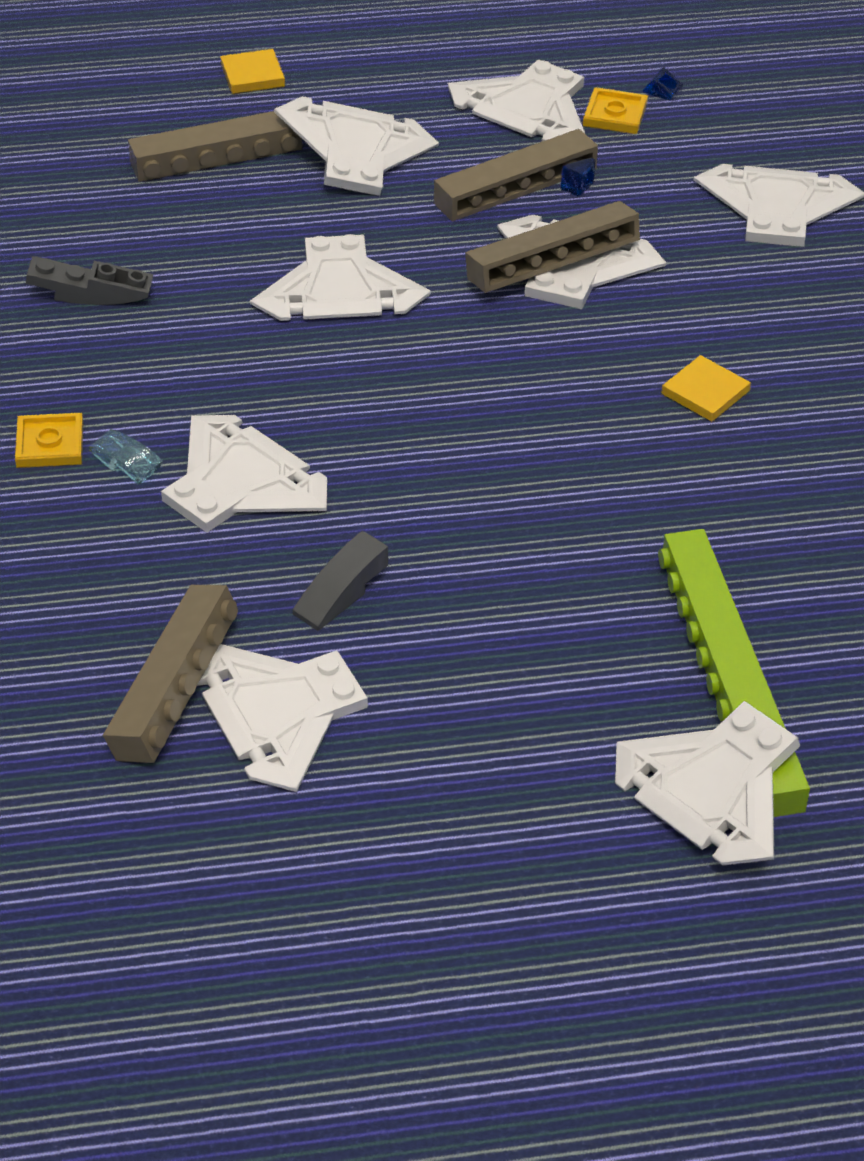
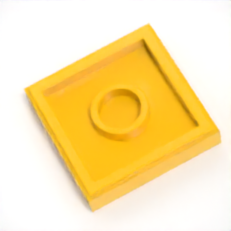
[220,49,285,94]
[583,87,648,134]
[661,355,751,422]
[15,413,83,468]

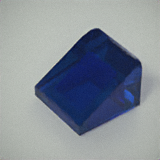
[642,67,683,101]
[561,158,596,197]

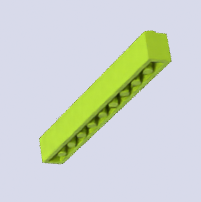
[658,529,810,817]

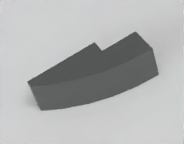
[293,530,388,631]

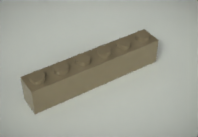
[128,111,302,182]
[434,129,598,222]
[465,201,640,293]
[103,585,238,763]

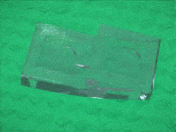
[88,429,163,485]

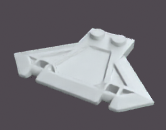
[448,59,585,141]
[274,96,439,196]
[694,164,864,247]
[497,215,666,309]
[250,234,431,321]
[161,415,327,533]
[197,644,368,792]
[615,701,800,865]

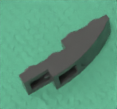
[25,256,154,305]

